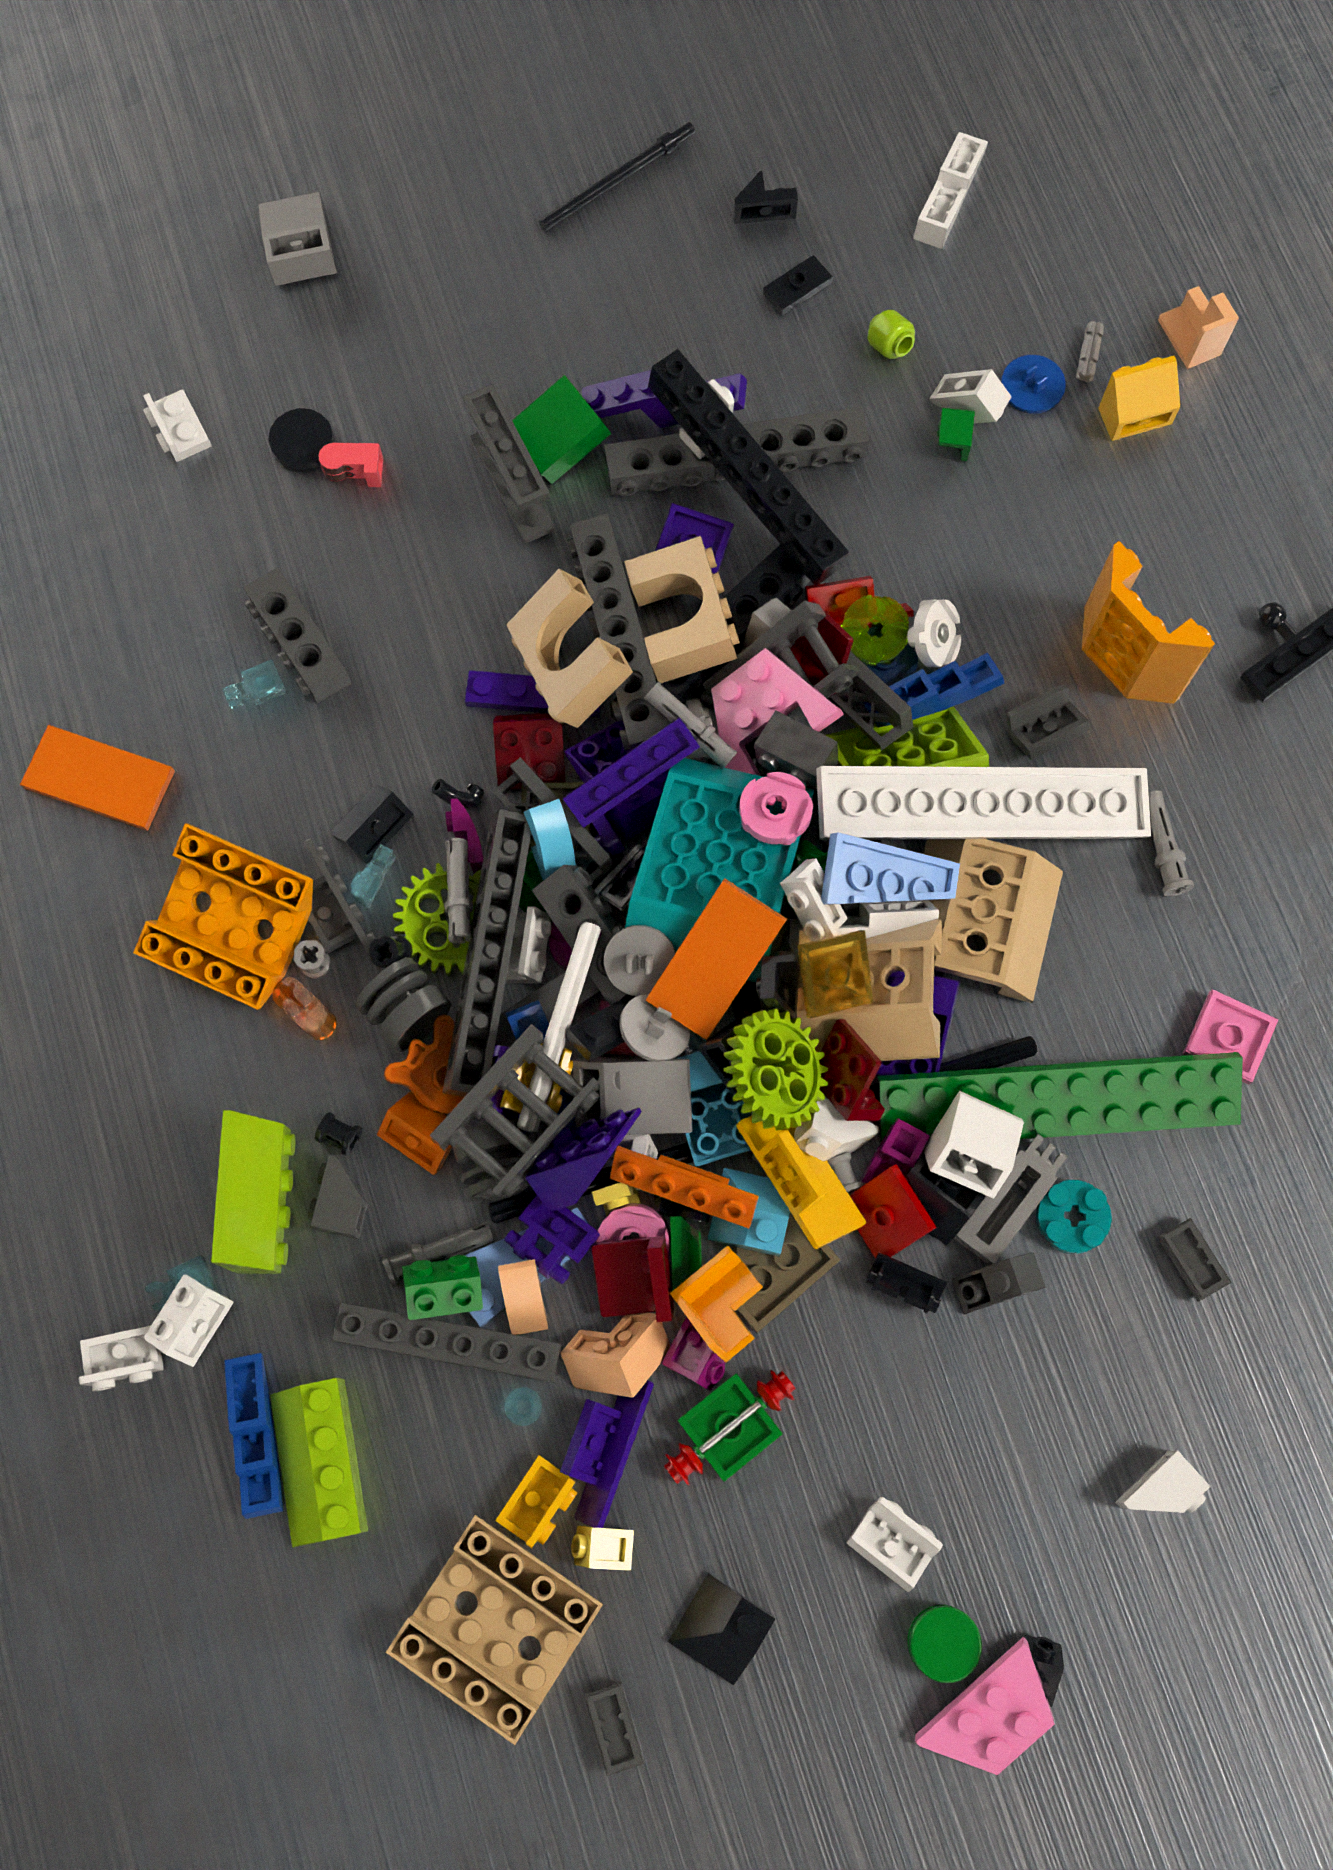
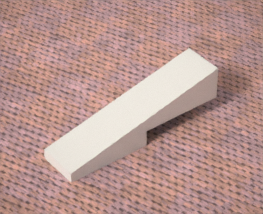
[913,132,988,249]
[789,900,939,957]

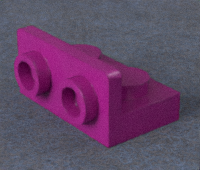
[661,1316,726,1391]

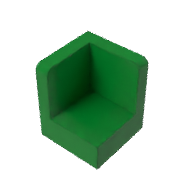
[937,408,975,462]

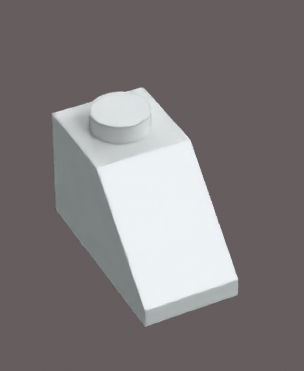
[929,369,1012,424]
[794,1098,879,1161]
[1115,1450,1211,1513]

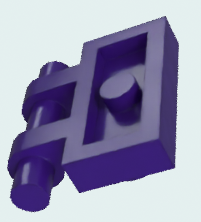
[504,1195,600,1285]

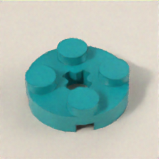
[1036,1180,1112,1254]

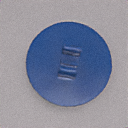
[1001,355,1066,414]

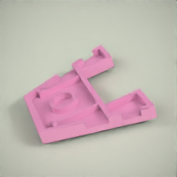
[711,648,844,776]

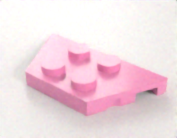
[915,1637,1055,1775]

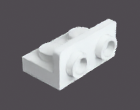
[143,389,212,462]
[506,906,551,983]
[144,1274,234,1367]

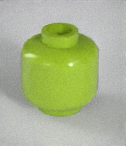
[867,310,915,359]

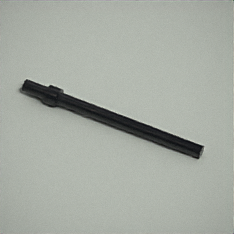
[538,122,695,231]

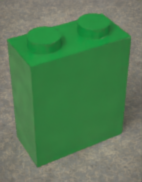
[512,375,611,484]

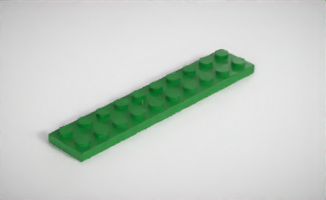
[878,1052,1243,1143]

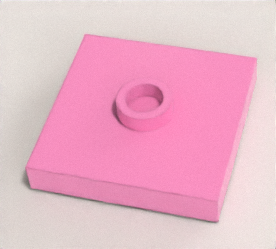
[1182,989,1279,1085]

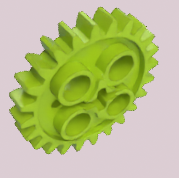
[393,863,481,976]
[723,1009,828,1131]

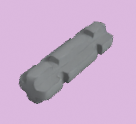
[1076,321,1104,382]

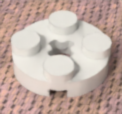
[908,599,961,667]

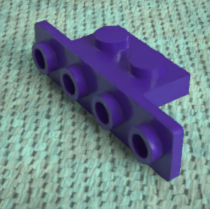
[560,1380,654,1528]

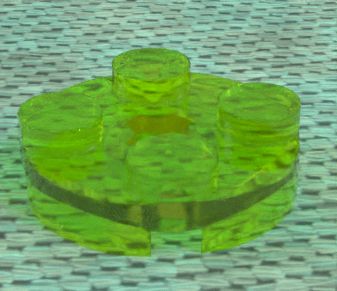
[841,595,910,666]

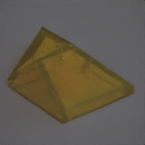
[798,930,873,1019]

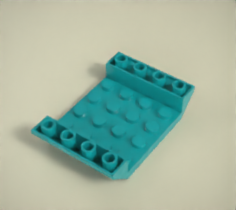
[625,758,815,983]

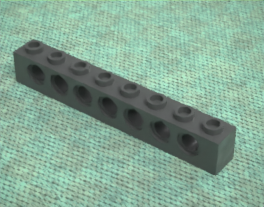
[604,406,870,496]
[567,513,668,751]
[442,809,531,1097]

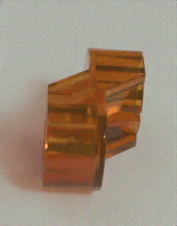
[273,977,337,1040]

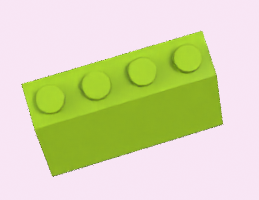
[270,1378,368,1548]

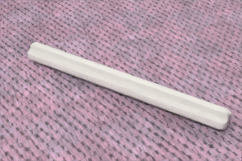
[517,922,601,1133]

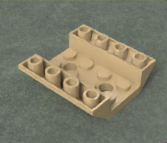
[923,839,1063,1003]
[791,919,942,1061]
[385,1515,603,1745]

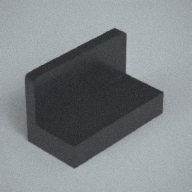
[330,784,414,864]

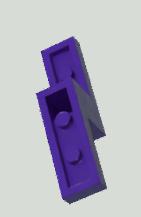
[582,370,747,428]

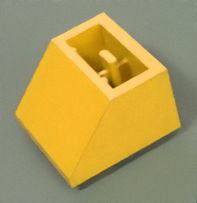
[1098,356,1180,441]

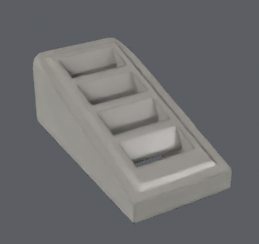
[740,598,791,653]

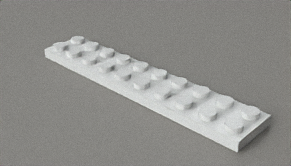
[816,766,1151,840]

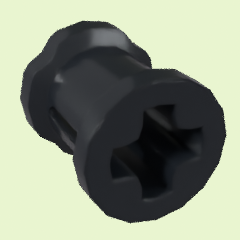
[369,935,413,968]
[314,1112,362,1156]

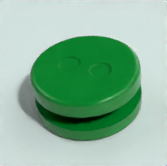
[907,1604,982,1683]

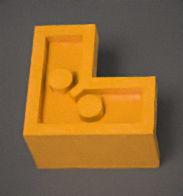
[670,1246,763,1362]

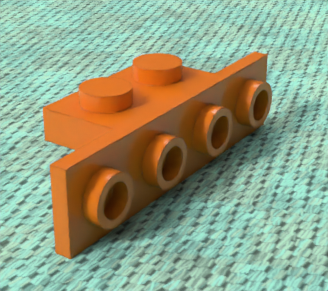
[610,1146,759,1229]

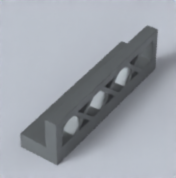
[827,651,913,751]
[493,757,614,886]

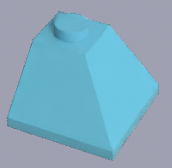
[707,1168,790,1257]

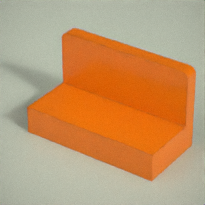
[377,1092,453,1175]

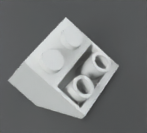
[923,1091,1024,1199]

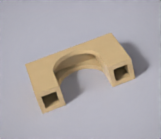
[624,536,740,683]
[506,569,633,728]

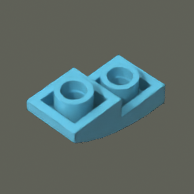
[524,799,576,881]

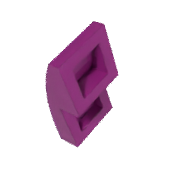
[860,1118,930,1183]

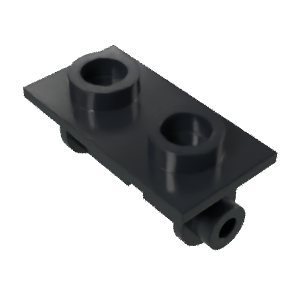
[866,1252,947,1314]

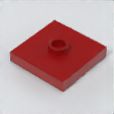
[849,1164,937,1259]

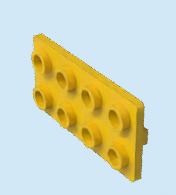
[736,1116,866,1249]

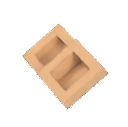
[498,1259,548,1335]

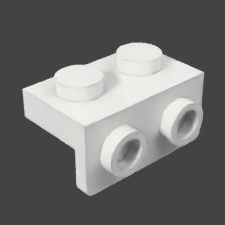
[780,858,848,944]
[79,1326,164,1391]
[846,1497,943,1592]

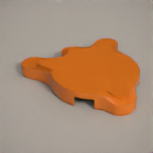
[384,1015,464,1114]

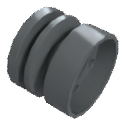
[355,958,452,1053]
[453,1119,535,1202]

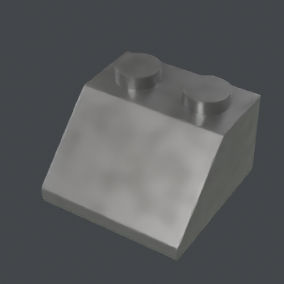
[754,710,838,790]

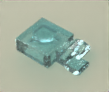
[222,659,287,709]

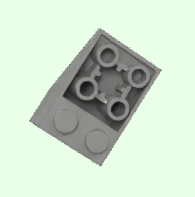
[258,192,337,286]
[573,1054,692,1135]

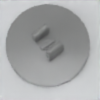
[604,925,676,996]
[619,994,690,1062]

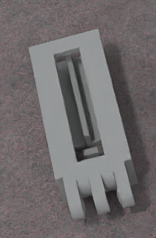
[954,1134,1068,1265]

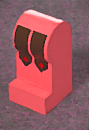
[318,443,384,487]

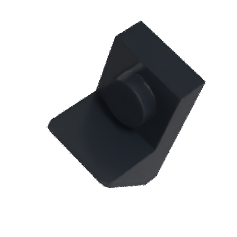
[734,171,798,224]

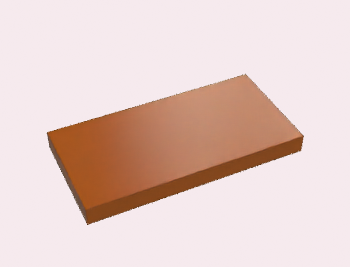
[20,725,175,831]
[645,878,787,1040]

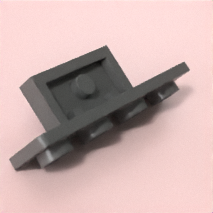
[304,838,376,958]

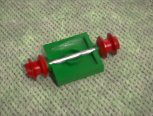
[664,1369,796,1486]

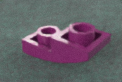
[445,798,484,874]

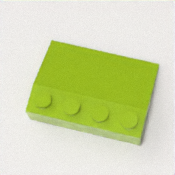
[825,706,989,767]
[211,1110,296,1274]

